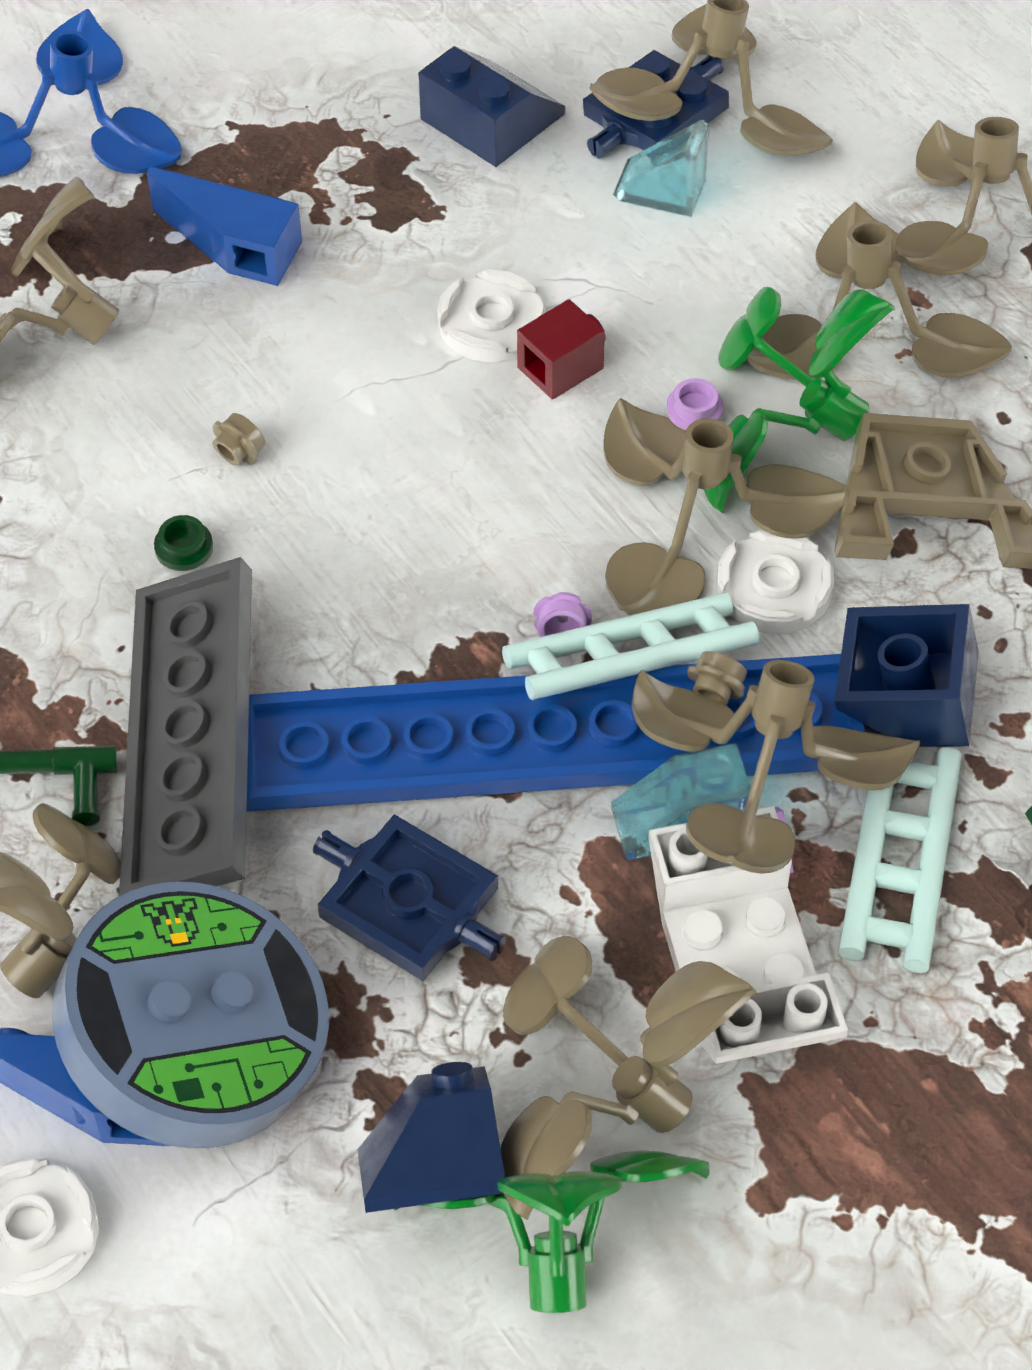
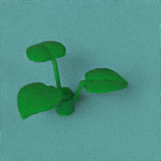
[704,286,895,513]
[394,1150,710,1313]

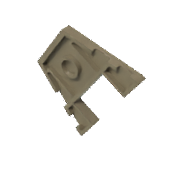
[834,413,1032,569]

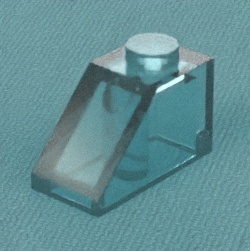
[611,743,751,860]

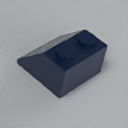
[418,46,565,167]
[834,604,979,747]

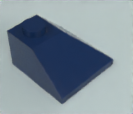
[357,1062,505,1213]

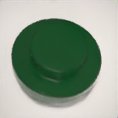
[154,515,213,571]

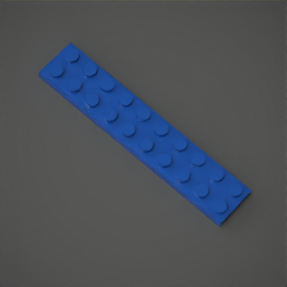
[247,654,865,812]

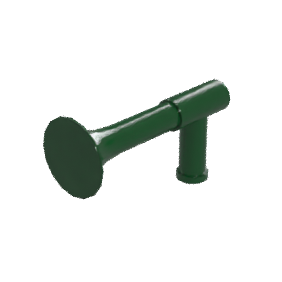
[0,746,117,826]

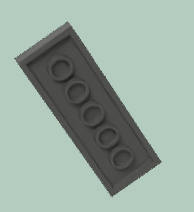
[119,557,252,896]

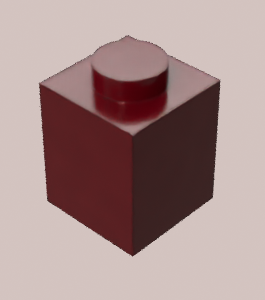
[517,299,606,400]

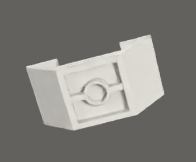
[649,806,848,1064]

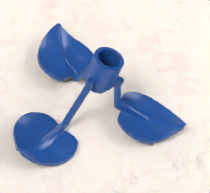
[0,9,182,177]

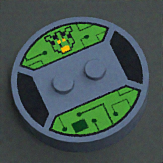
[52,881,329,1148]

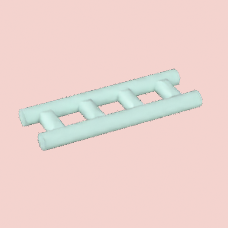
[502,592,760,700]
[838,747,962,973]

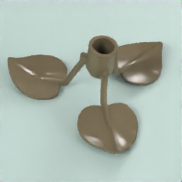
[590,0,833,156]
[895,117,1032,275]
[0,177,119,345]
[746,202,1012,380]
[603,398,846,615]
[632,660,920,874]
[0,803,121,999]
[500,936,757,1220]

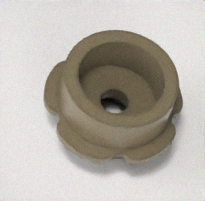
[213,413,265,465]
[687,651,747,705]

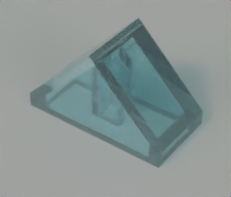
[613,119,709,217]

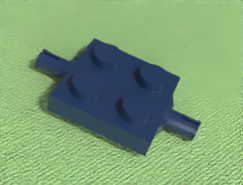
[583,50,729,159]
[313,814,506,982]

